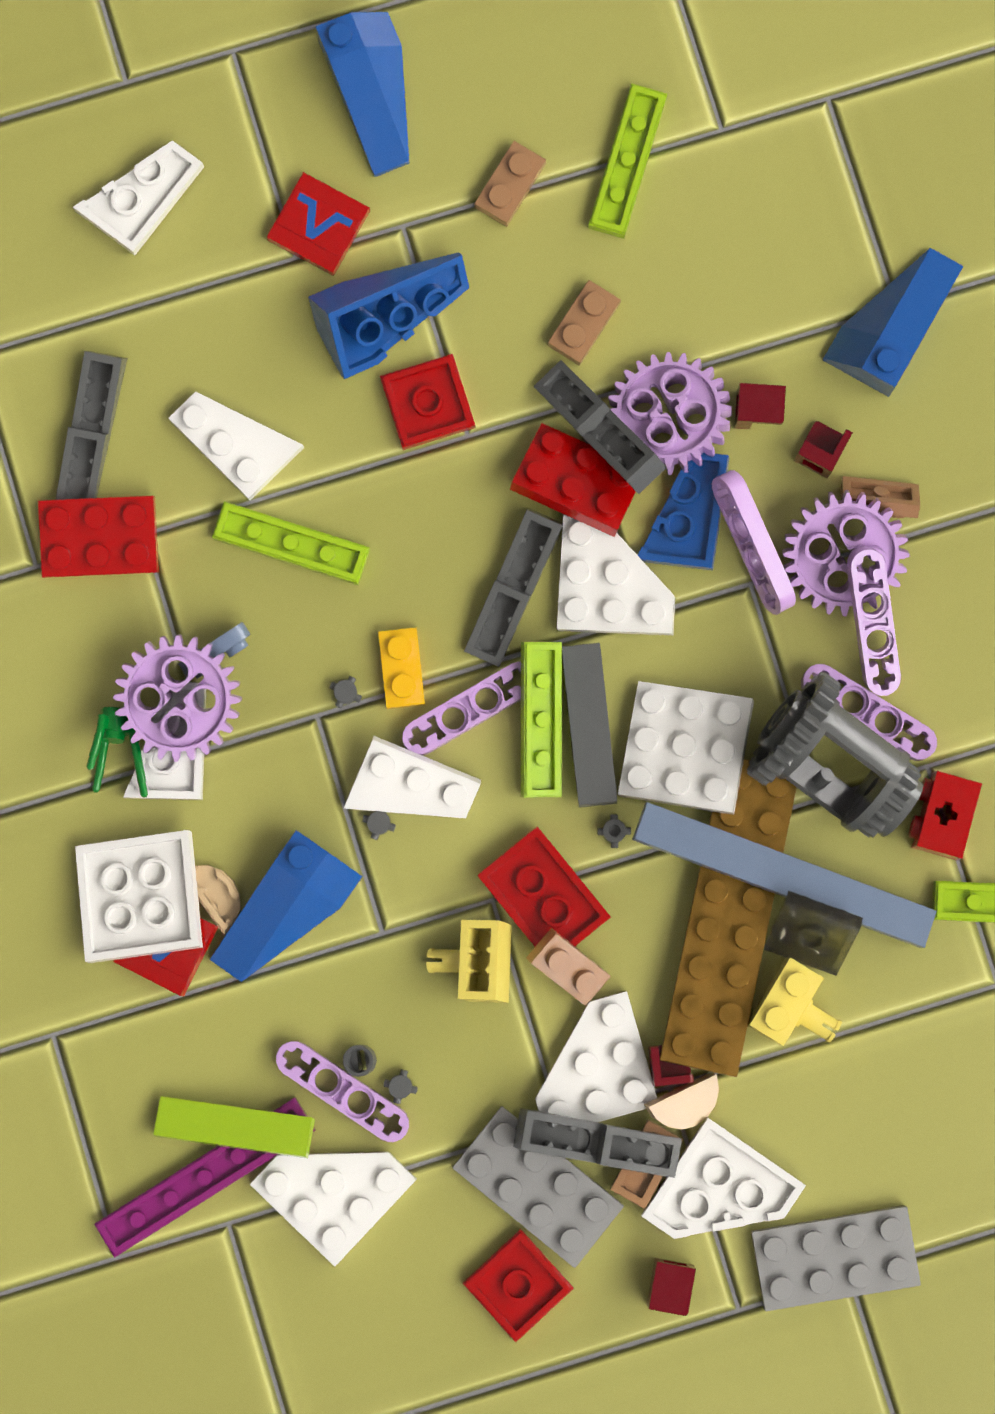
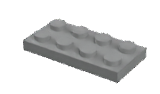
[453,1106,624,1268]
[751,1205,921,1311]

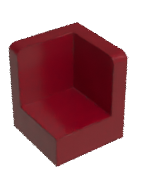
[734,383,786,429]
[794,421,853,479]
[648,1045,694,1087]
[647,1258,696,1316]

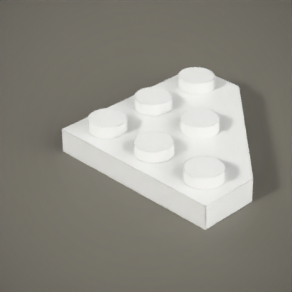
[557,515,675,636]
[535,991,657,1122]
[641,1117,806,1239]
[250,1152,417,1266]

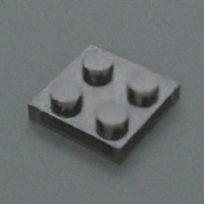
[764,890,863,976]

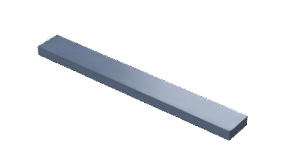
[632,802,937,948]

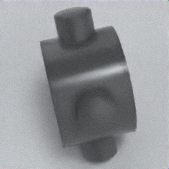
[329,676,362,708]
[362,811,396,840]
[597,814,631,848]
[383,1069,418,1104]

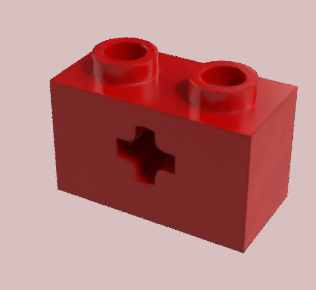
[908,771,982,860]

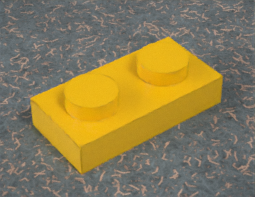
[378,627,425,709]

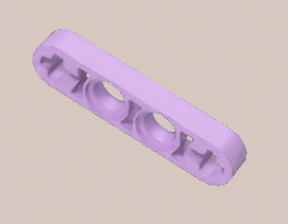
[712,470,796,615]
[847,546,901,696]
[402,662,521,756]
[801,664,937,761]
[276,1041,409,1142]

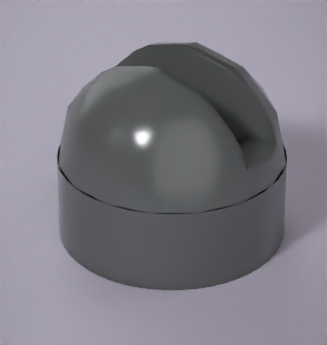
[343,1044,377,1077]

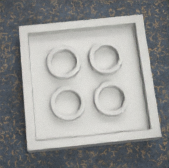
[618,681,754,815]
[75,830,203,963]

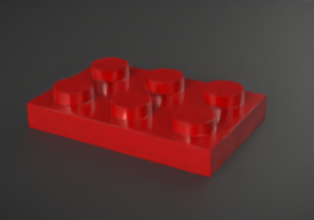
[509,423,636,537]
[38,496,159,578]
[477,826,611,947]

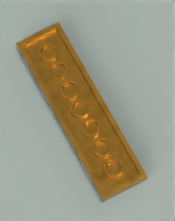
[660,760,797,1077]

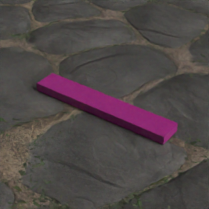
[94,1097,316,1258]

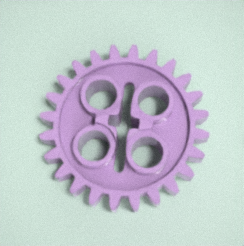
[608,352,732,475]
[782,490,910,616]
[113,634,242,762]

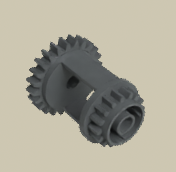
[747,672,923,838]

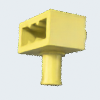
[426,920,512,1003]
[748,958,842,1046]

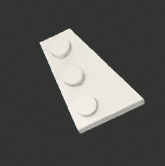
[73,140,204,256]
[169,392,304,501]
[124,683,206,800]
[344,736,481,818]

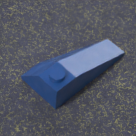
[315,12,410,177]
[823,248,963,397]
[308,252,469,379]
[210,830,363,982]

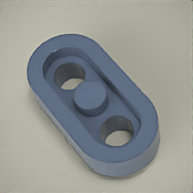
[178,622,251,679]

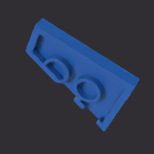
[638,452,730,571]

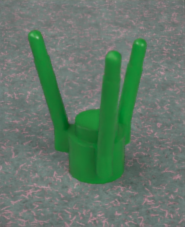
[86,707,148,798]

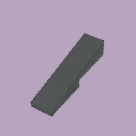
[56,351,128,500]
[533,360,667,494]
[464,508,563,667]
[562,643,617,808]
[513,1108,682,1178]

